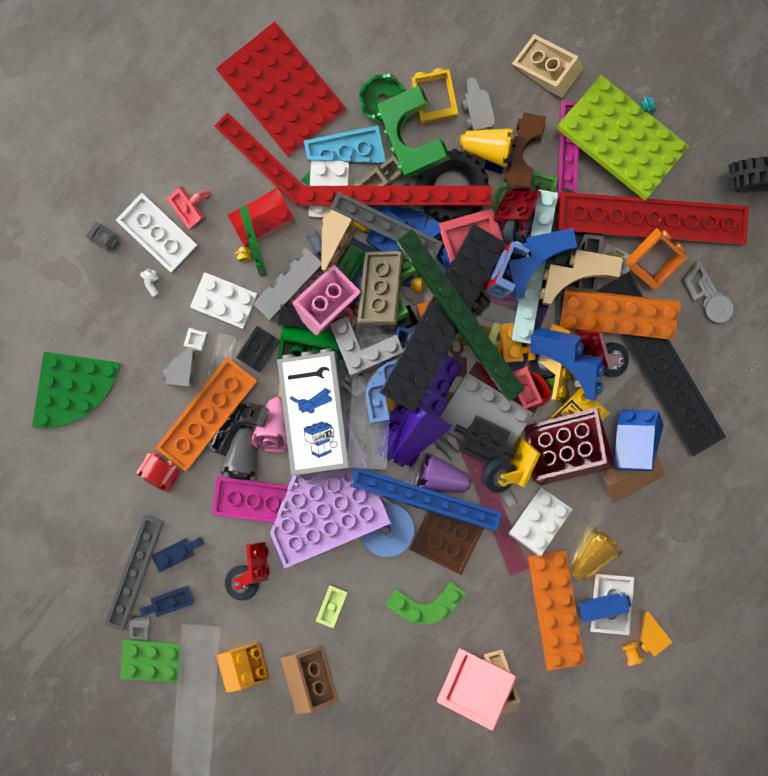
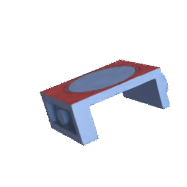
[484,241,530,299]

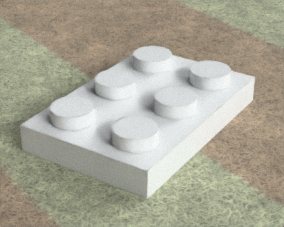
[308,160,349,218]
[190,272,258,329]
[508,487,573,557]
[590,573,634,635]

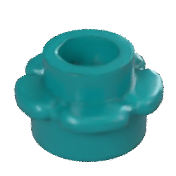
[641,96,656,114]

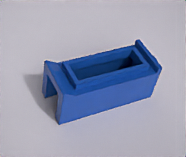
[578,592,631,622]

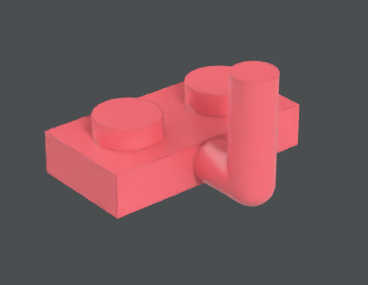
[166,186,211,229]
[504,367,542,409]

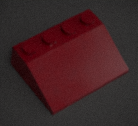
[525,408,614,485]

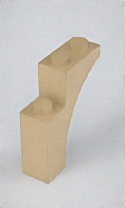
[539,250,623,306]

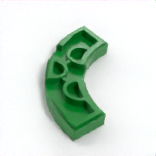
[240,205,267,277]

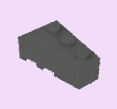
[561,234,604,292]

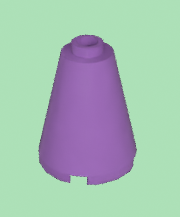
[417,453,472,493]

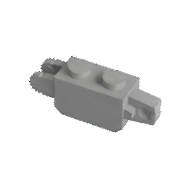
[462,77,495,131]

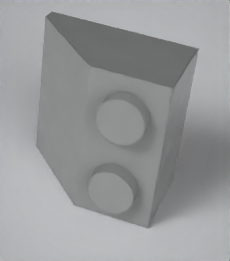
[163,347,197,388]

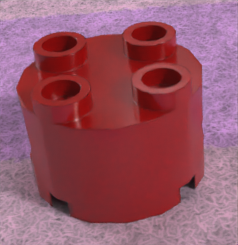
[135,451,180,493]

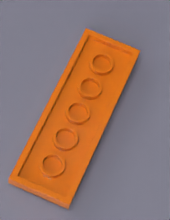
[559,289,681,340]
[155,357,257,472]
[527,550,585,671]

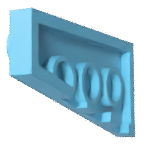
[304,125,386,164]

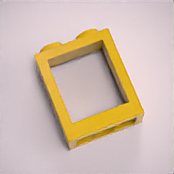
[411,68,458,125]

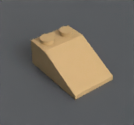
[512,34,584,98]
[321,210,357,273]

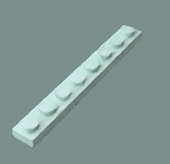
[511,189,558,344]

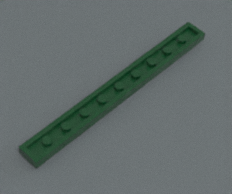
[396,229,525,401]

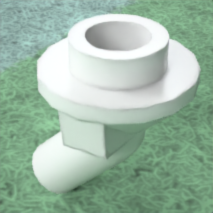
[140,269,159,297]

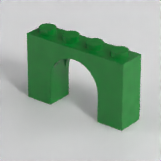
[377,85,451,178]

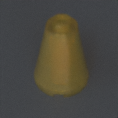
[571,527,623,581]

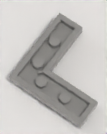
[330,316,403,377]

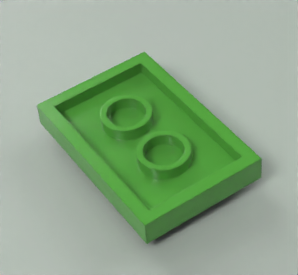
[120,639,181,683]

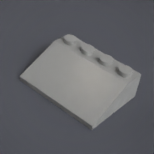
[440,373,533,459]

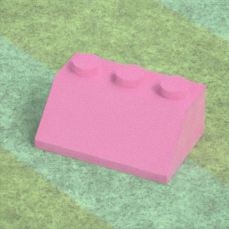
[293,265,361,336]

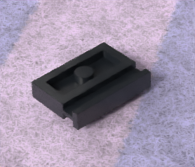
[236,326,280,373]

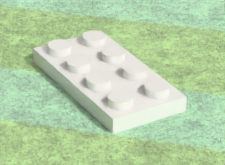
[116,193,198,273]

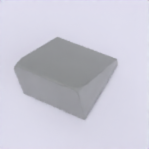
[129,615,150,640]

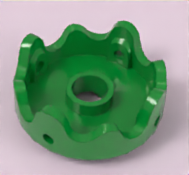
[359,74,406,123]

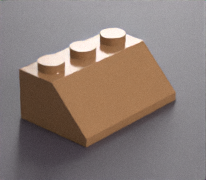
[597,455,665,503]
[280,645,338,715]

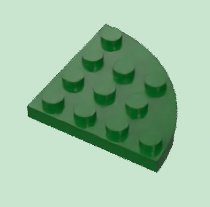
[32,352,120,428]

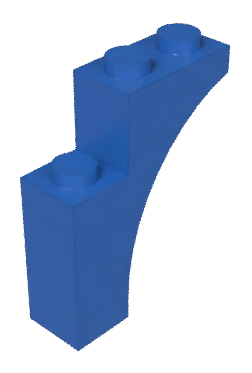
[505,228,577,301]
[530,327,605,401]

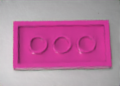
[212,476,288,523]

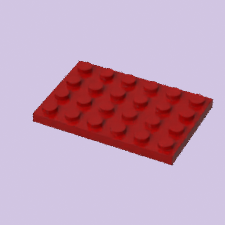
[216,21,347,157]

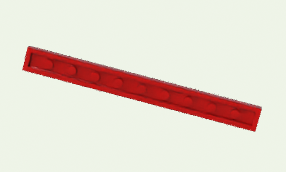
[299,186,492,206]

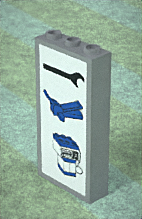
[277,349,352,476]

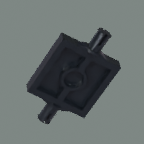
[453,415,517,464]

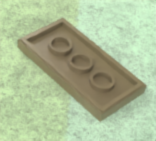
[357,251,404,325]

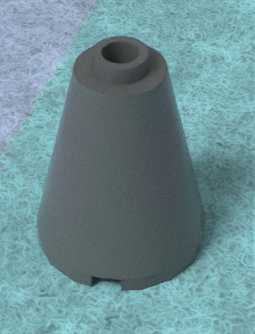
[220,426,259,480]

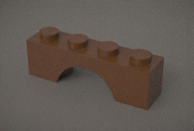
[504,112,546,191]

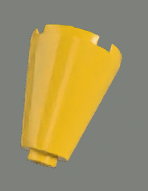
[460,129,514,167]

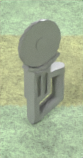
[683,261,734,323]

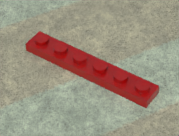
[214,112,304,206]

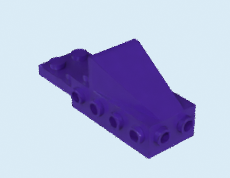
[373,355,463,467]

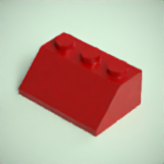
[228,188,296,247]

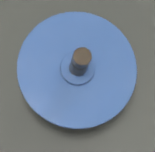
[361,503,414,557]

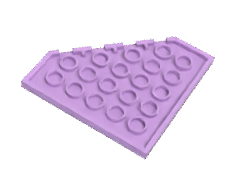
[270,416,392,569]

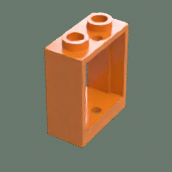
[625,228,688,290]

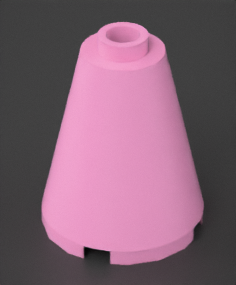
[252,397,288,453]

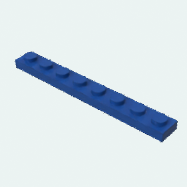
[350,467,502,532]

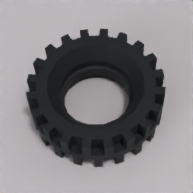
[416,149,490,222]
[728,156,768,193]

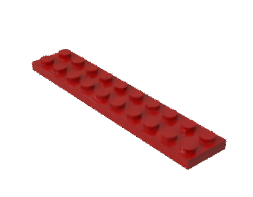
[558,192,749,245]

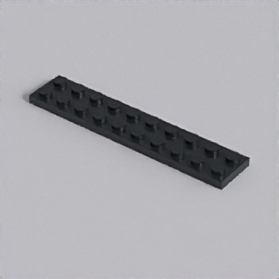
[379,224,507,413]
[596,272,726,456]

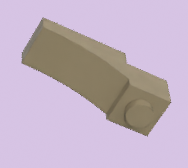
[354,155,403,186]

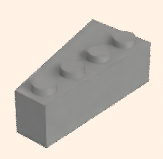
[253,247,323,322]

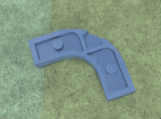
[366,359,398,425]

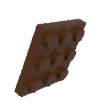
[409,511,484,575]

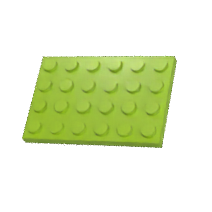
[556,75,690,200]

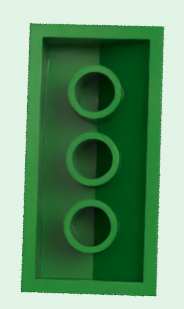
[277,325,360,365]

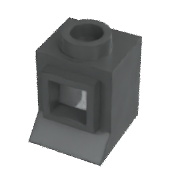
[86,221,119,252]

